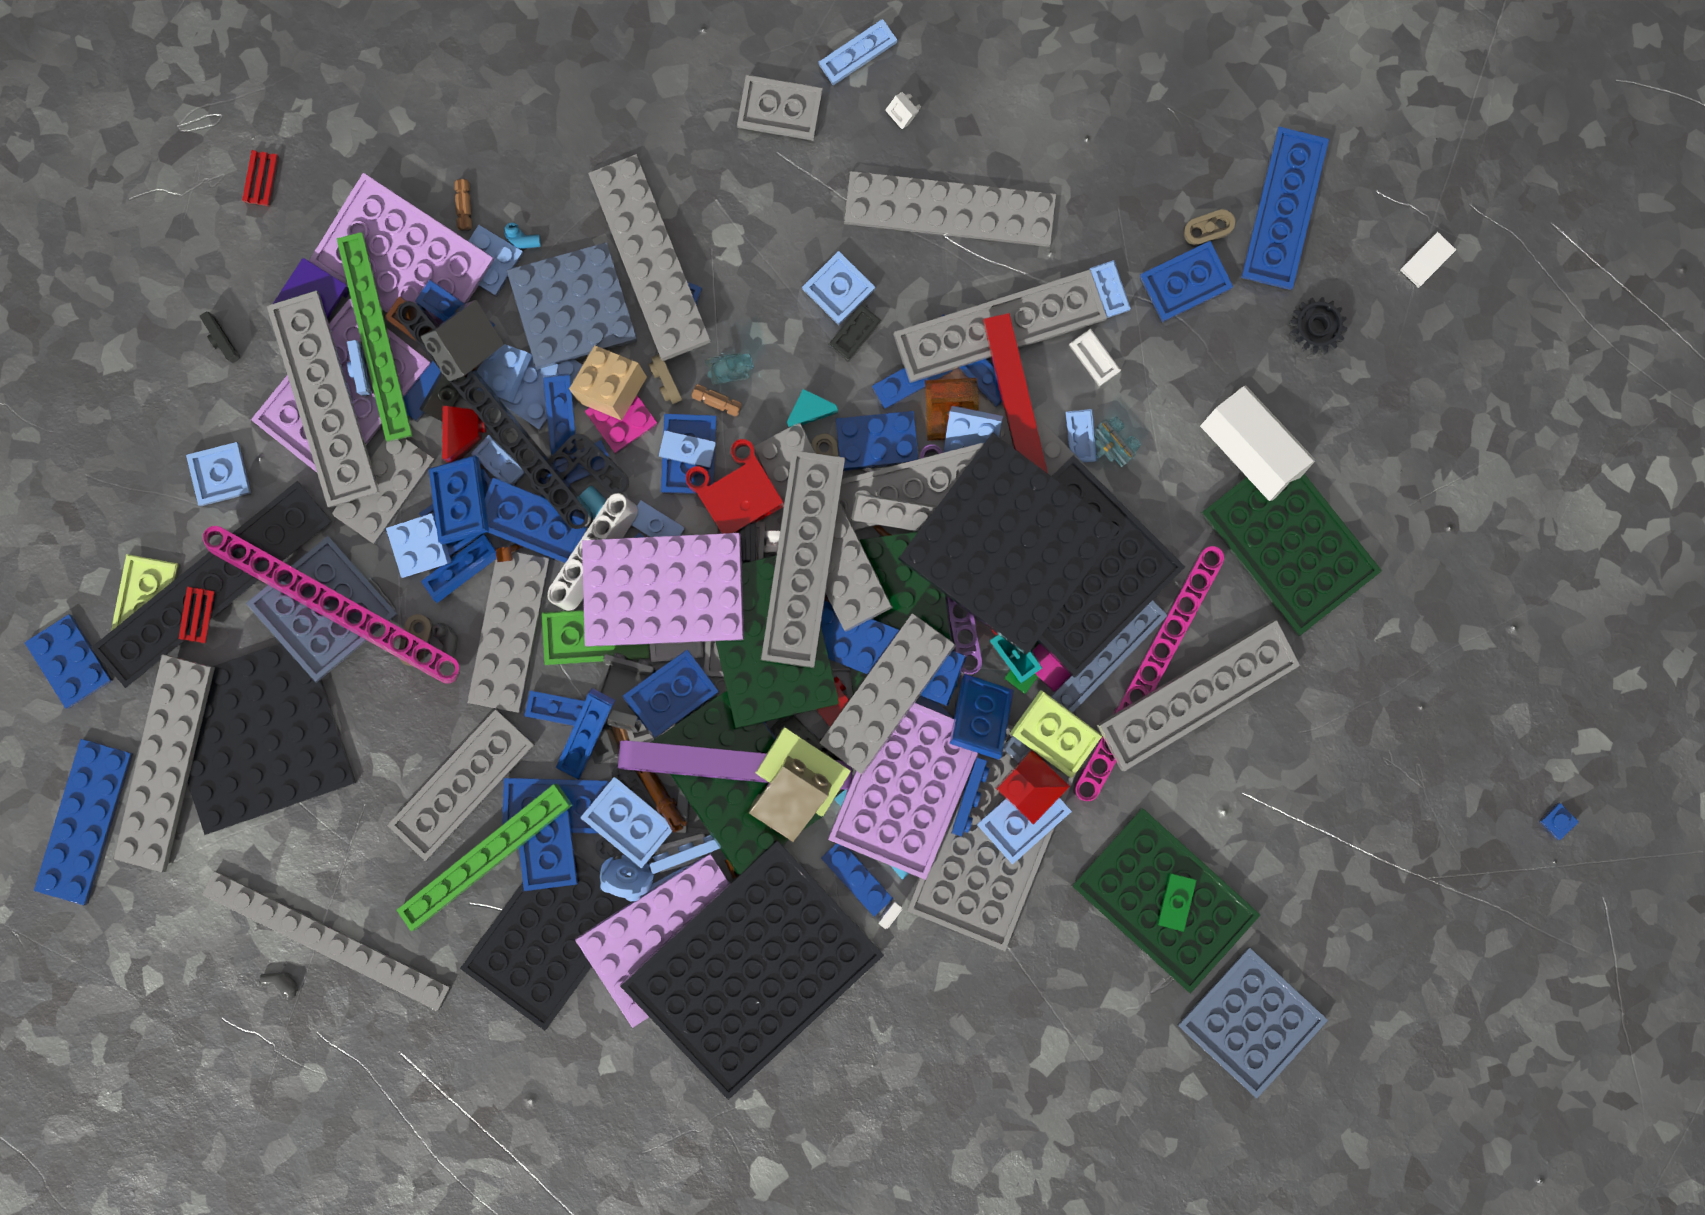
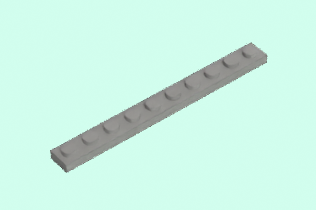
[202,871,451,1011]

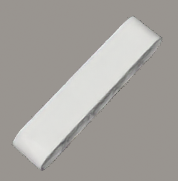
[547,493,638,611]

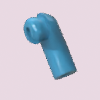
[504,223,541,249]

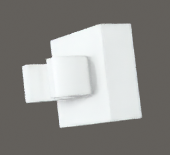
[885,92,921,129]

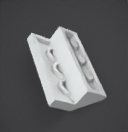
[1200,386,1316,501]

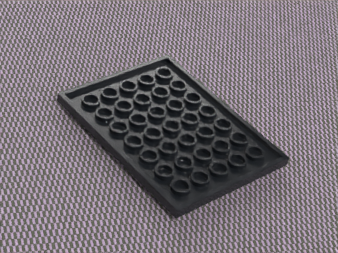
[620,839,884,1100]

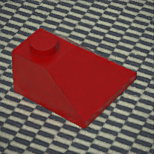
[442,406,486,463]
[995,750,1070,825]

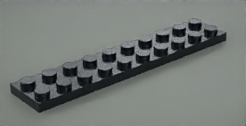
[91,481,332,688]

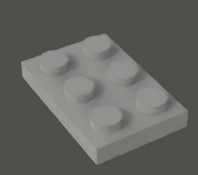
[737,75,823,141]

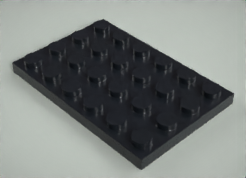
[460,853,633,1031]

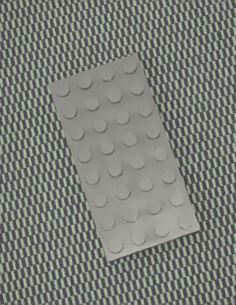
[907,724,1076,951]

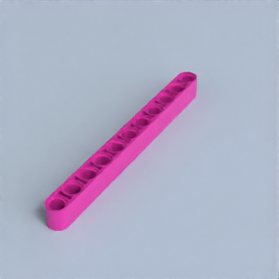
[203,526,460,684]
[1074,546,1224,801]

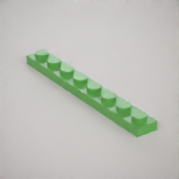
[336,232,413,442]
[397,784,572,931]

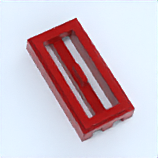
[242,150,279,207]
[179,587,215,643]

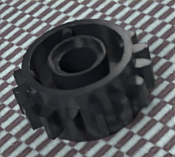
[1289,297,1347,355]

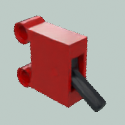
[686,439,784,562]

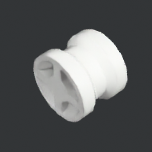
[764,531,780,554]

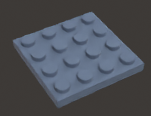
[506,242,637,370]
[246,536,397,683]
[1177,947,1328,1098]

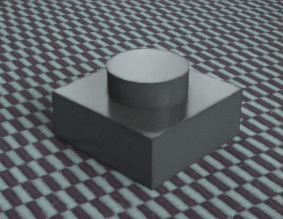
[592,729,619,764]

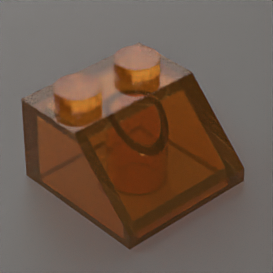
[925,378,979,441]

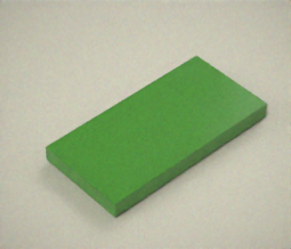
[542,610,650,665]

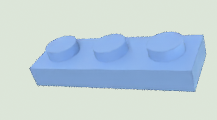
[819,19,897,85]
[649,835,720,874]

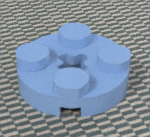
[600,855,654,901]

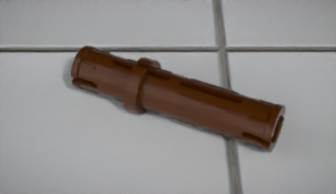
[636,771,687,832]

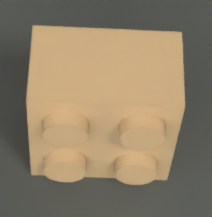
[569,345,647,421]

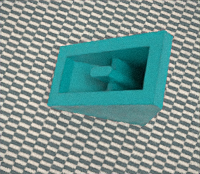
[787,389,838,428]
[990,635,1043,683]

